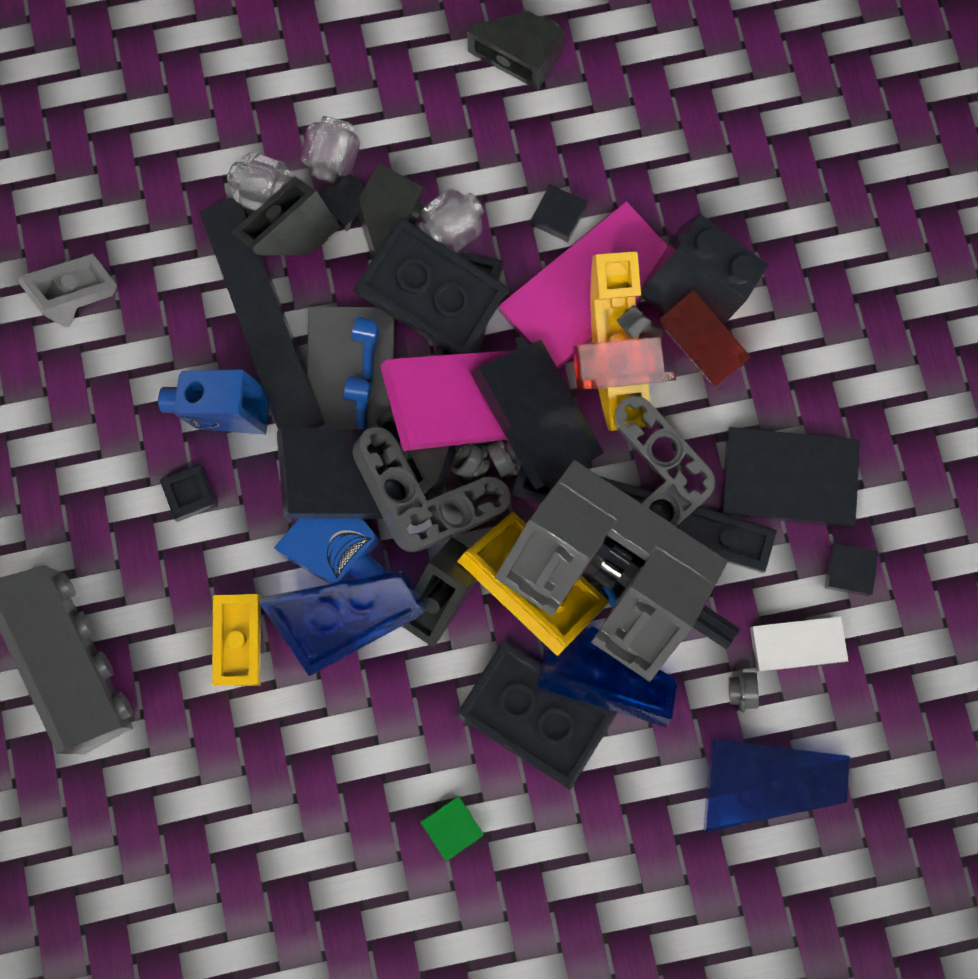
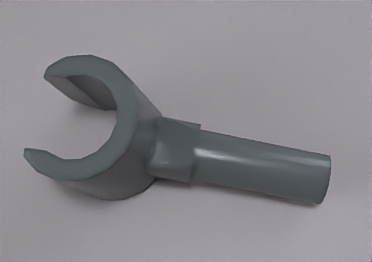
[616,305,663,339]

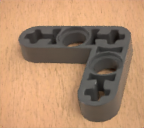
[613,396,715,526]
[352,427,510,552]

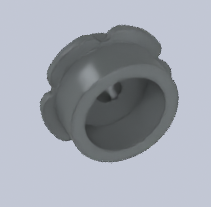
[486,440,520,477]
[450,443,490,484]
[728,668,759,713]

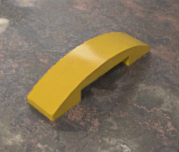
[590,251,650,431]

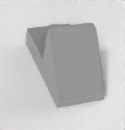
[18,254,117,327]

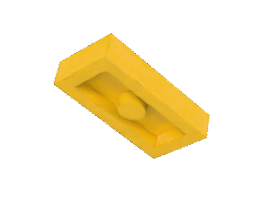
[212,594,261,687]

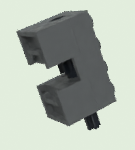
[495,460,740,682]

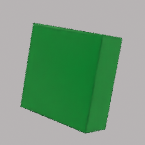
[420,796,484,861]

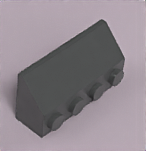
[0,565,133,754]

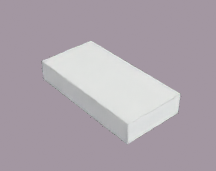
[750,616,848,672]

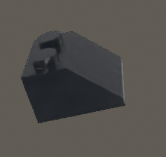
[640,214,769,343]

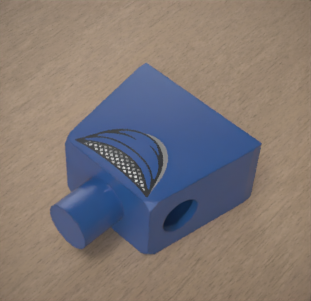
[158,370,269,435]
[274,519,388,591]

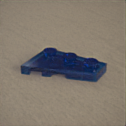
[260,571,425,676]
[537,625,677,728]
[703,740,850,833]

